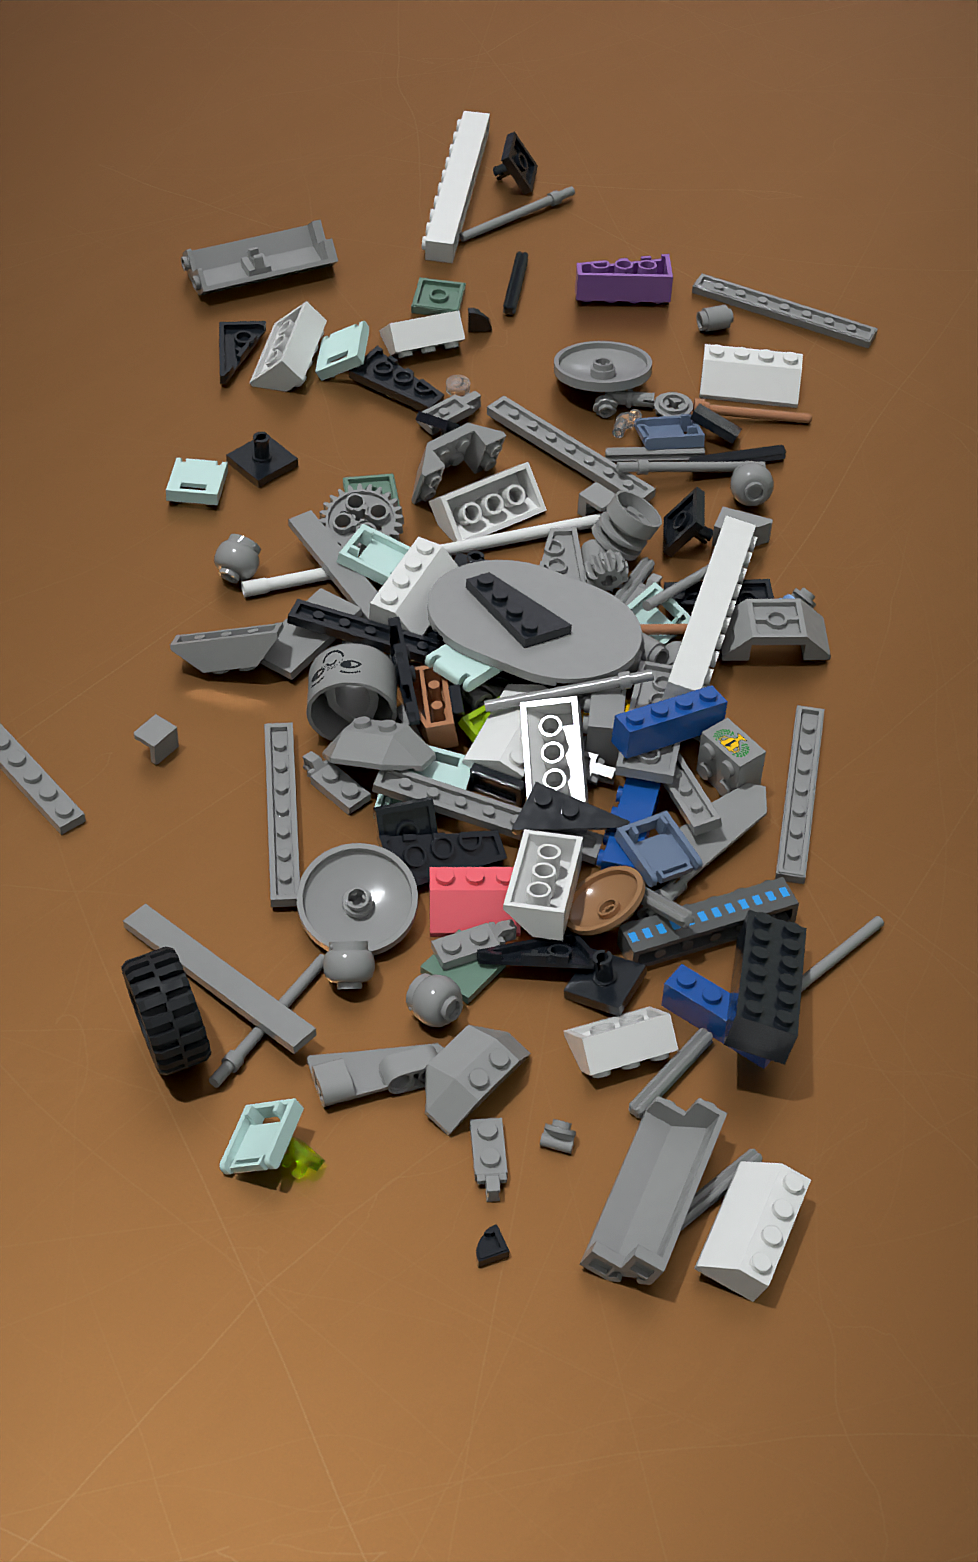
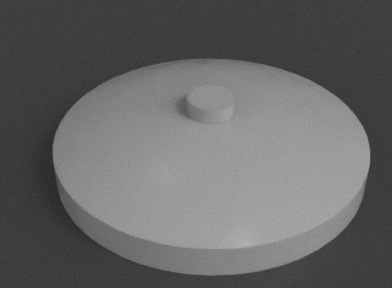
[554,341,652,392]
[297,843,418,956]

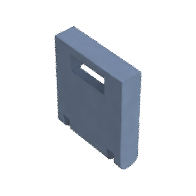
[634,414,705,450]
[614,811,703,887]

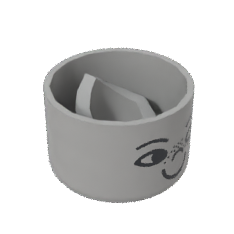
[306,643,398,741]

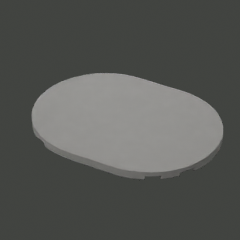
[427,560,642,686]

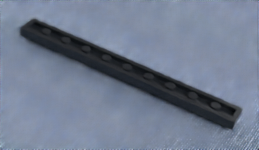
[287,599,557,689]

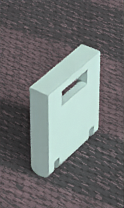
[315,320,369,381]
[166,458,228,505]
[337,524,410,585]
[627,582,691,646]
[425,644,502,692]
[411,745,470,790]
[220,1098,304,1175]

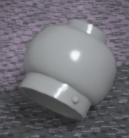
[730,461,774,506]
[214,534,261,583]
[323,941,375,989]
[406,973,463,1027]

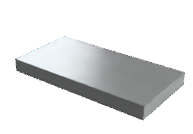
[260,588,363,680]

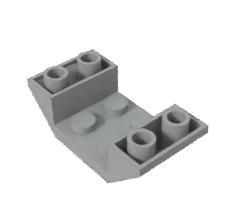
[411,423,506,505]
[720,598,831,661]

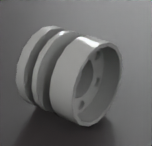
[592,490,662,561]

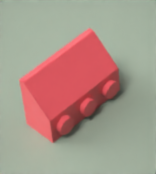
[429,867,521,937]

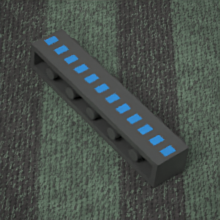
[617,877,799,967]

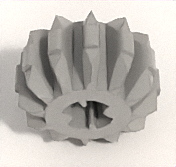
[583,549,629,593]

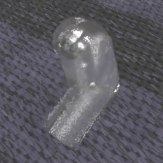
[612,409,642,438]

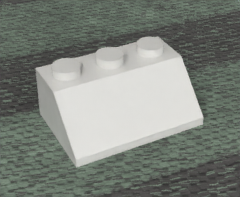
[379,310,465,358]
[563,1006,678,1078]

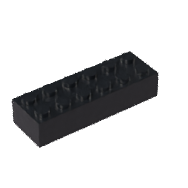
[724,910,807,1065]

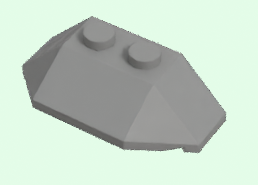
[170,622,284,674]
[322,716,436,771]
[425,1025,531,1136]

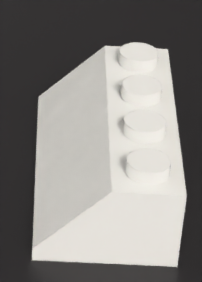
[249,301,327,392]
[699,344,803,408]
[429,462,547,542]
[369,536,459,636]
[462,684,548,780]
[520,696,589,804]
[503,829,583,941]
[694,1161,811,1302]

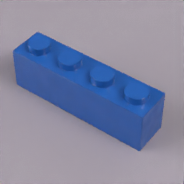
[611,685,728,759]
[596,777,661,870]
[661,964,771,1069]

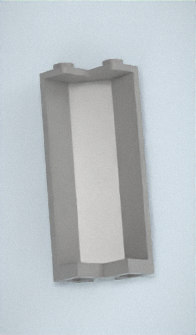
[181,220,338,296]
[579,1096,727,1285]

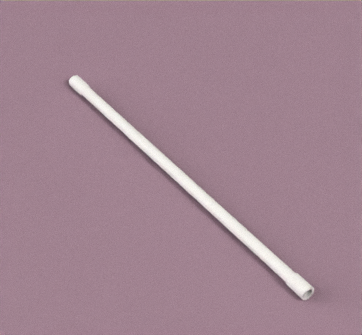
[241,513,602,598]

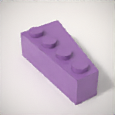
[575,254,673,304]

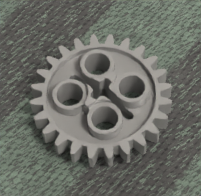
[319,483,404,555]

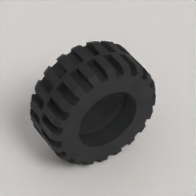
[121,946,211,1075]

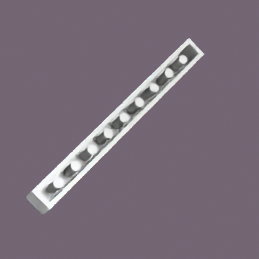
[422,111,490,263]
[661,516,758,701]

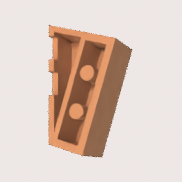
[397,665,459,749]

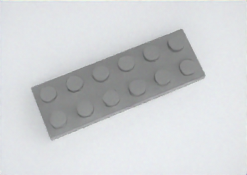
[615,660,681,784]

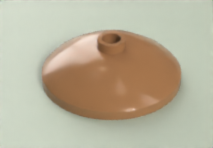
[566,866,645,936]

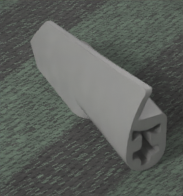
[679,783,767,883]
[307,1043,444,1107]

